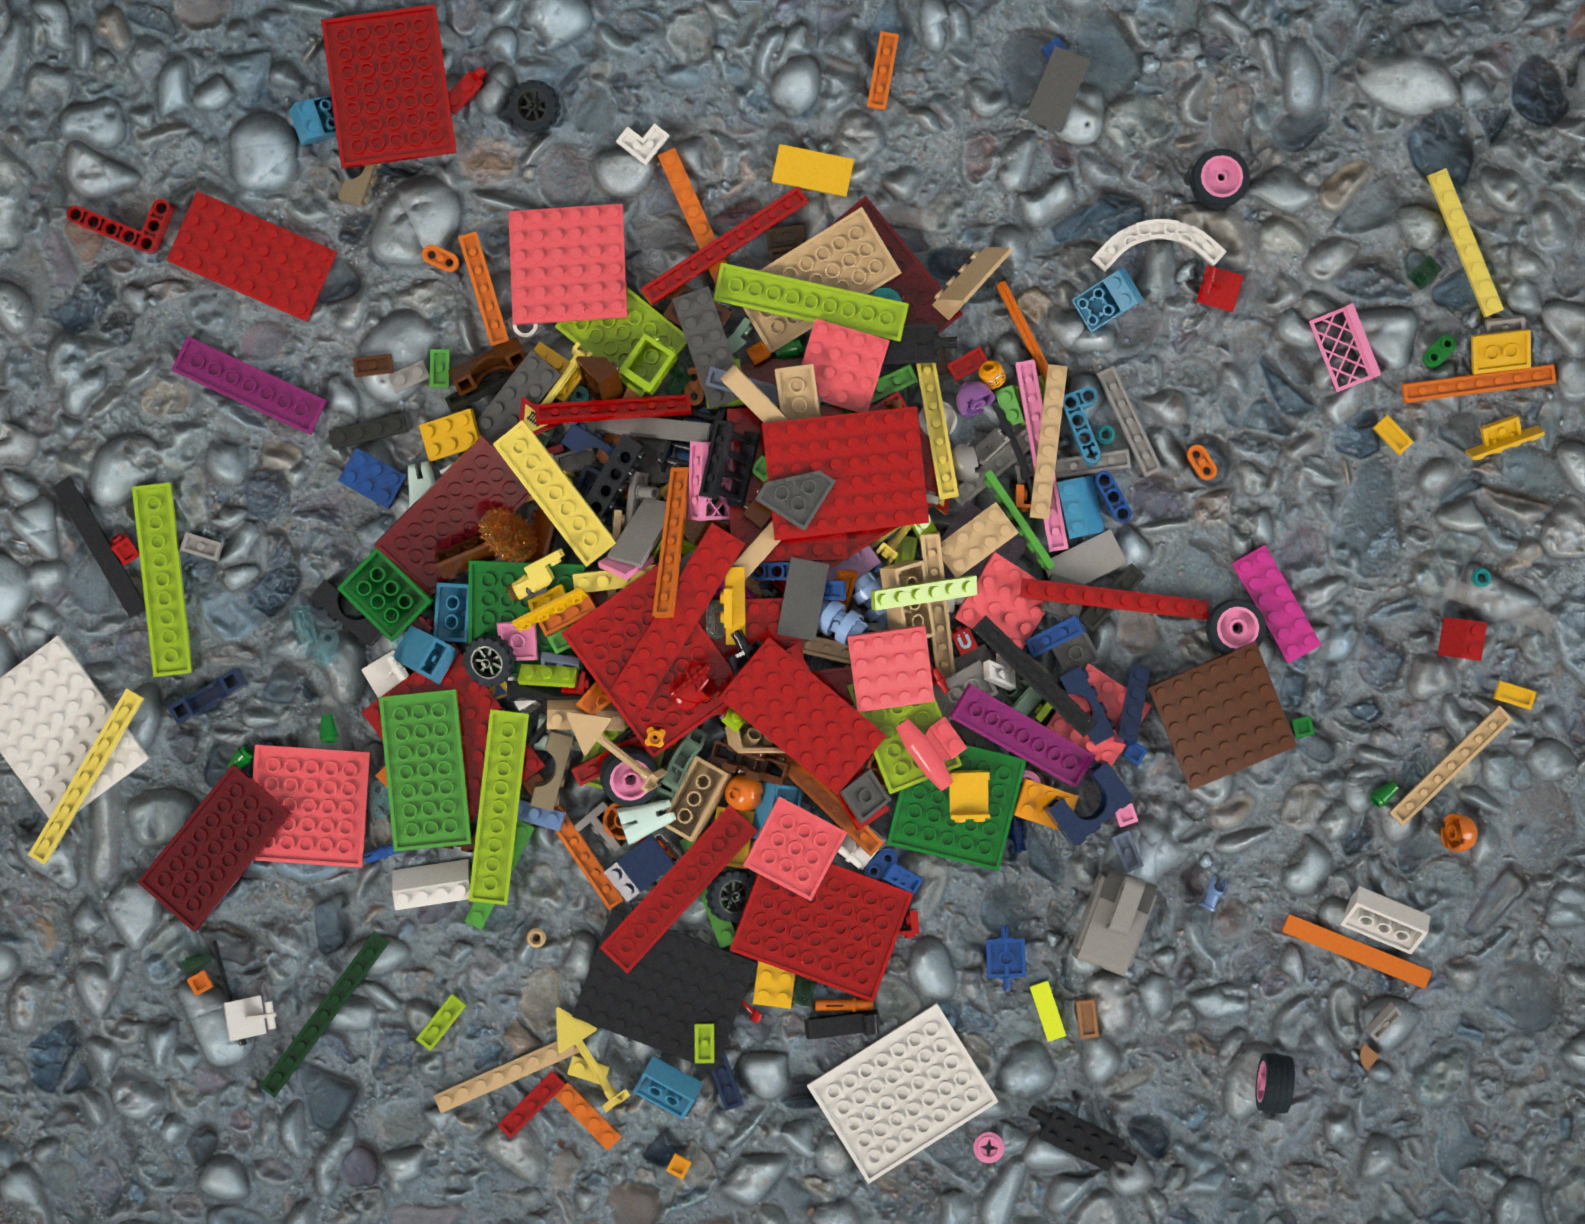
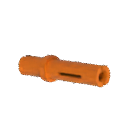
[815,997,873,1013]

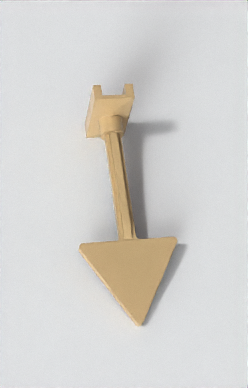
[566,712,668,793]

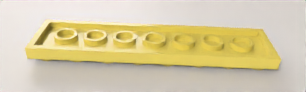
[493,420,616,567]

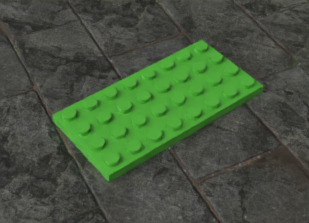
[379,689,472,852]

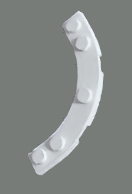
[1091,219,1227,272]

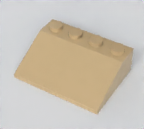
[932,247,1013,320]

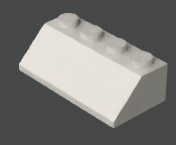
[392,859,471,910]
[1340,886,1430,954]

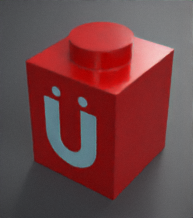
[951,625,978,656]

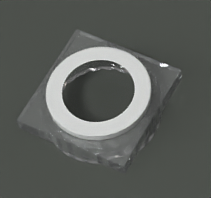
[506,317,545,345]

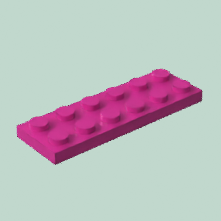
[1231,545,1321,664]

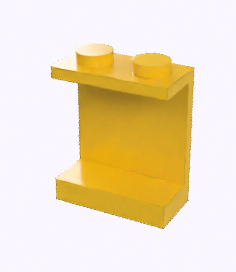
[949,770,990,822]

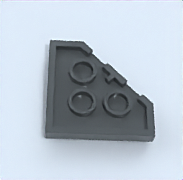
[755,470,836,531]

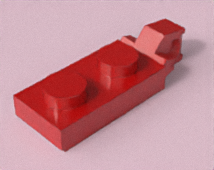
[448,66,487,115]

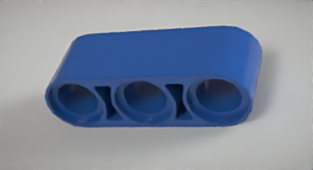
[1094,471,1132,523]
[750,562,790,580]

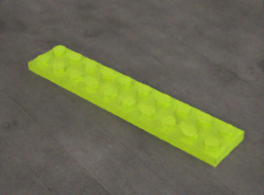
[713,263,909,342]
[132,482,193,677]
[468,709,529,905]

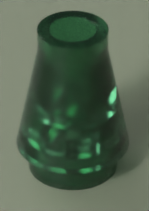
[181,951,212,975]

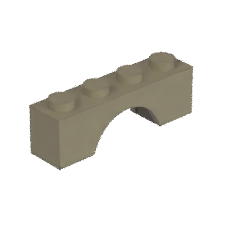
[338,164,382,209]
[530,729,576,811]

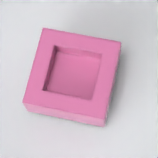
[1115,803,1138,827]

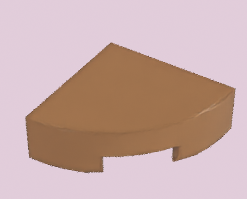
[1360,1043,1379,1071]

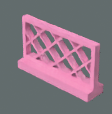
[1309,303,1381,392]
[687,441,734,521]

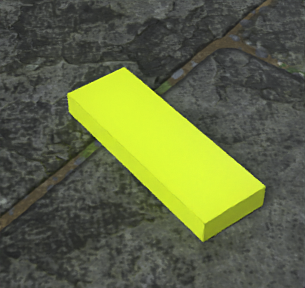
[1029,980,1066,1042]

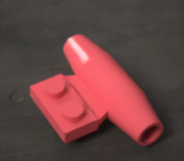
[896,716,967,791]

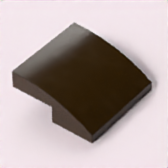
[766,224,806,263]

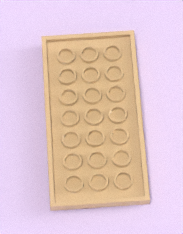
[743,207,902,354]

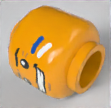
[979,361,1006,389]

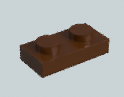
[353,353,394,378]

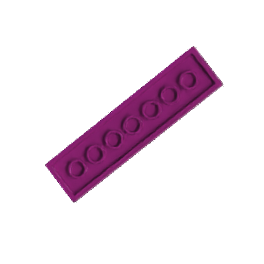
[171,336,327,435]
[949,683,1096,788]

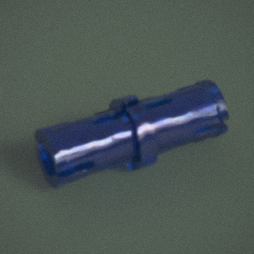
[1009,815,1027,852]

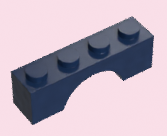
[561,422,639,483]
[1113,664,1151,746]
[1057,665,1116,745]
[167,668,249,724]

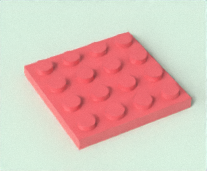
[802,318,890,413]
[953,552,1045,650]
[847,625,935,712]
[1045,663,1152,767]
[742,796,847,901]

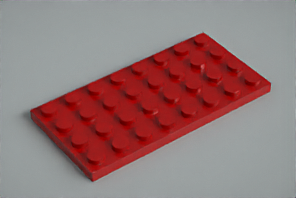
[166,191,338,322]
[718,637,887,795]

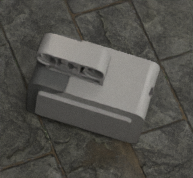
[1072,865,1157,976]

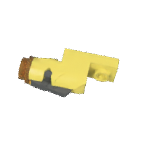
[506,548,565,602]

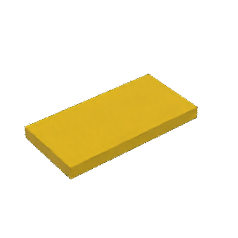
[772,144,854,198]

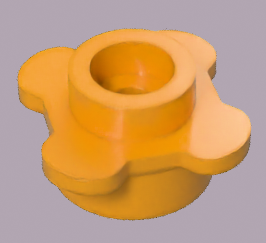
[645,727,666,748]

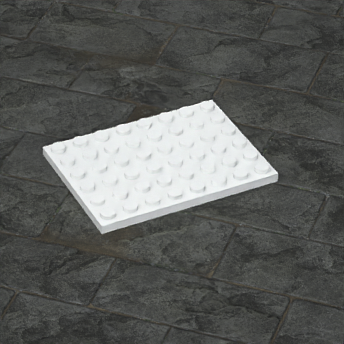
[0,636,150,818]
[807,1003,999,1184]

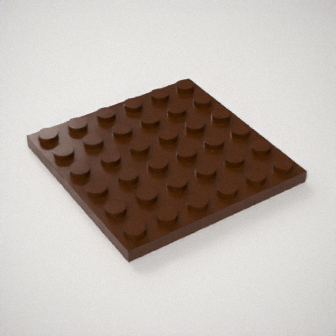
[1147,641,1297,791]

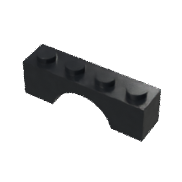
[310,579,383,647]

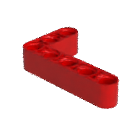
[66,199,174,255]

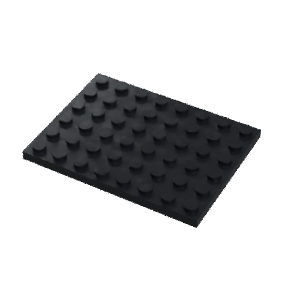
[572,908,756,1072]

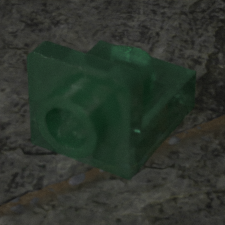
[1408,255,1443,289]
[664,365,692,395]
[792,976,817,1006]

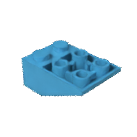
[289,95,337,146]
[1072,268,1144,332]
[394,625,459,685]

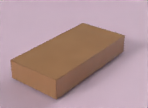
[1075,998,1099,1039]

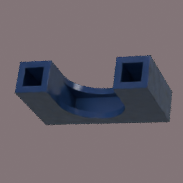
[1043,759,1133,846]

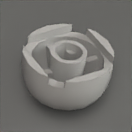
[951,442,979,481]

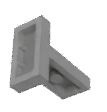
[574,800,622,852]

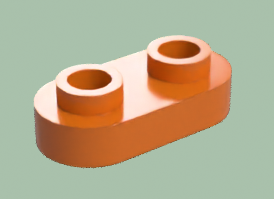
[422,245,459,273]
[684,367,704,406]
[1186,445,1217,480]

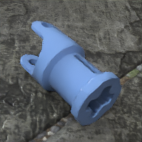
[1199,875,1227,912]

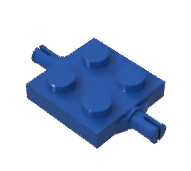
[986,925,1026,991]

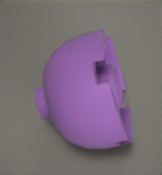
[956,381,995,418]

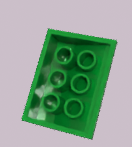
[337,548,436,642]

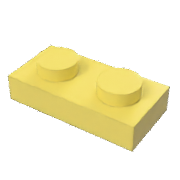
[567,1055,610,1084]

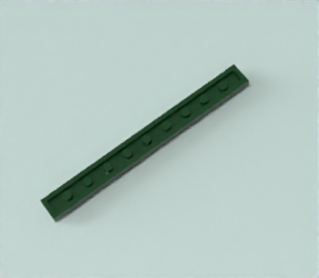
[259,931,390,1098]

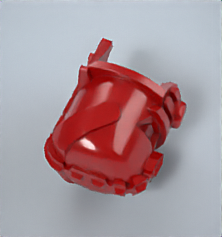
[670,665,717,712]

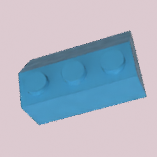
[1057,476,1105,540]
[433,583,469,642]
[752,781,803,839]
[633,1056,703,1120]

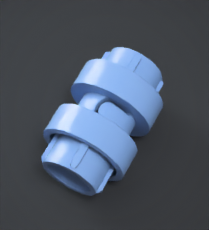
[852,571,888,628]
[817,600,869,646]

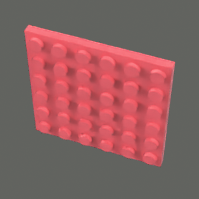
[508,204,628,325]
[253,744,371,868]

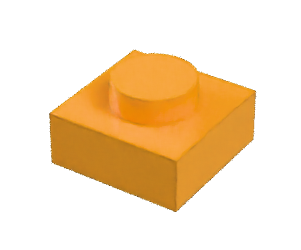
[666,1153,692,1180]

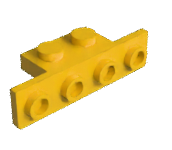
[1465,414,1545,460]
[720,567,746,645]
[512,584,588,631]

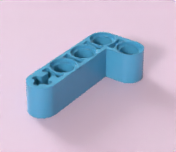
[1062,387,1101,467]

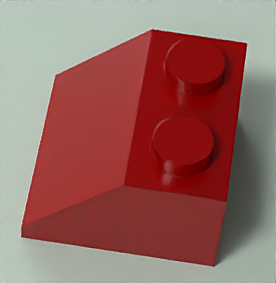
[1437,617,1487,661]

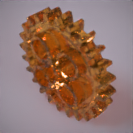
[478,507,538,564]

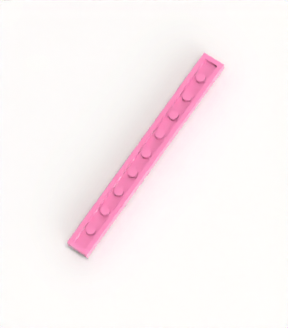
[1015,360,1068,552]

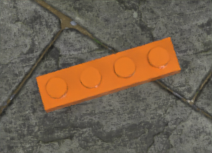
[867,31,899,111]
[554,1081,622,1151]

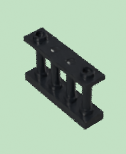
[658,406,727,473]
[699,420,761,509]

